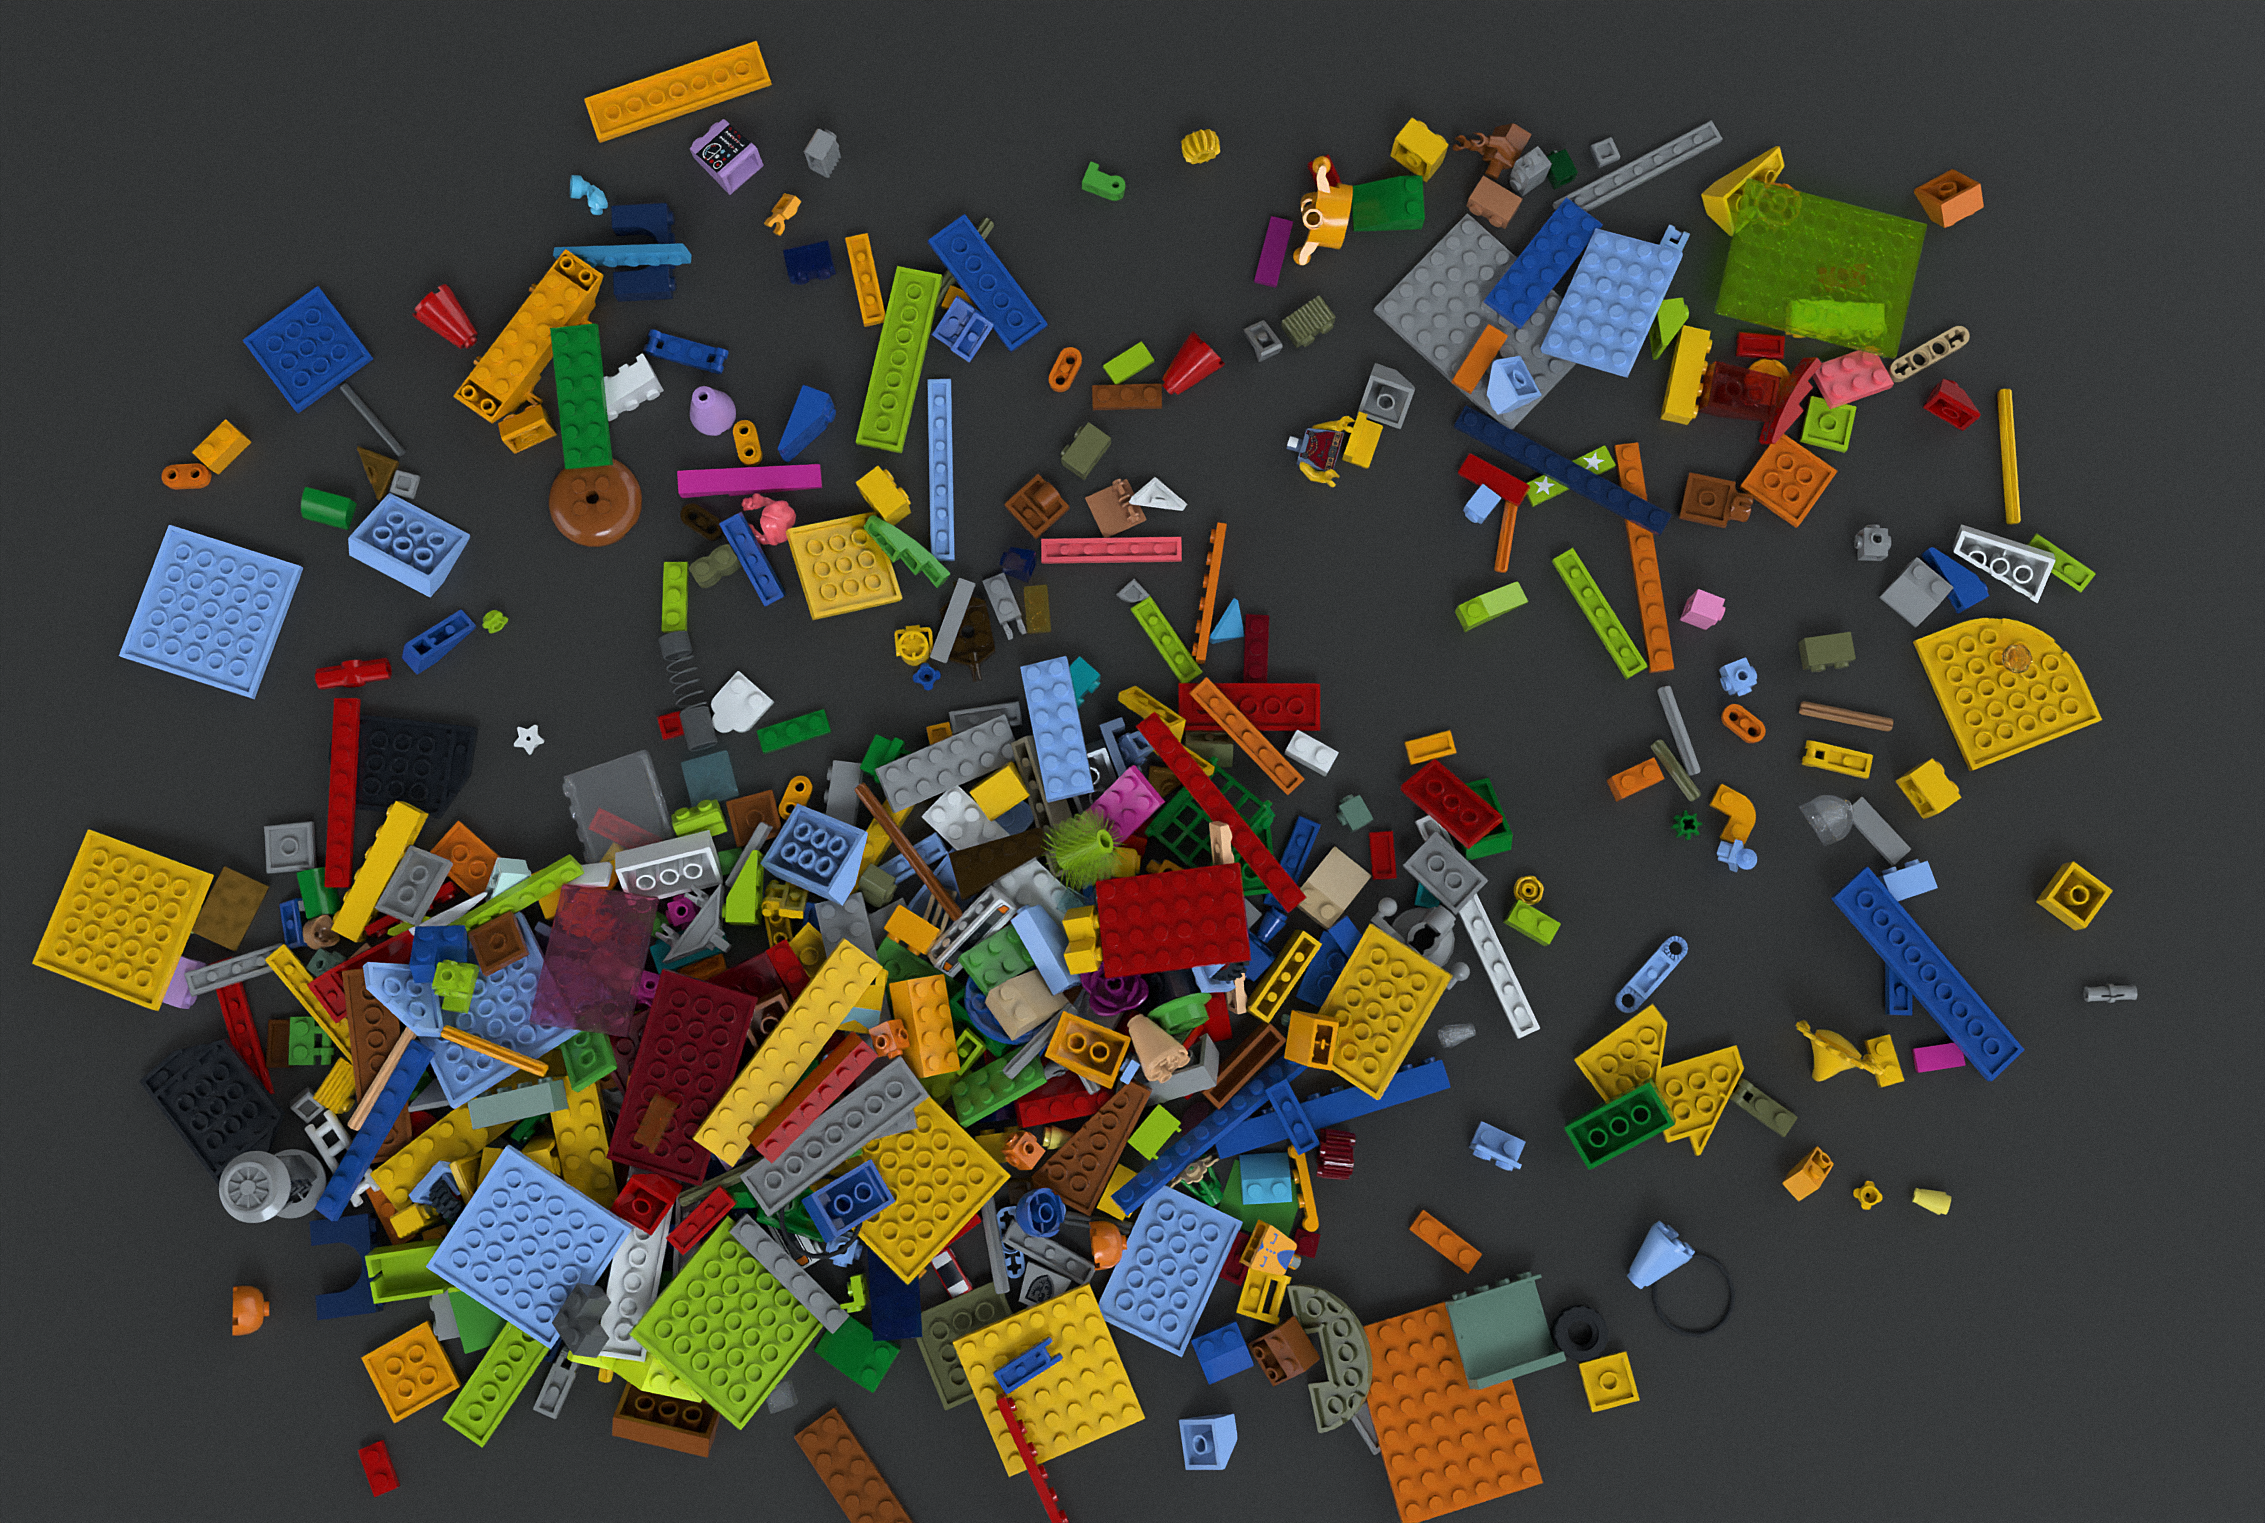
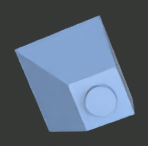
[1487,356,1542,415]
[1179,1414,1238,1470]

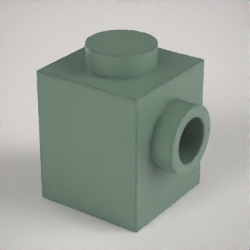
[1336,794,1374,833]

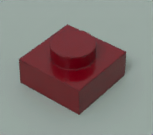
[1293,1228,1321,1259]

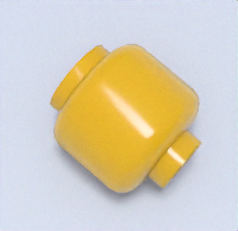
[1106,847,1141,878]

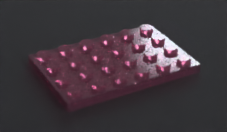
[529,884,659,1037]

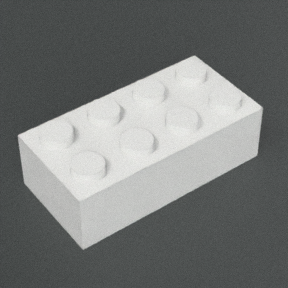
[615,830,723,907]

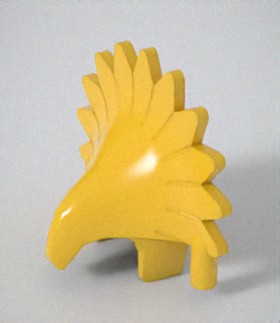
[1795,1020,1885,1082]

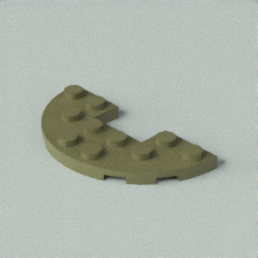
[1287,1284,1373,1433]

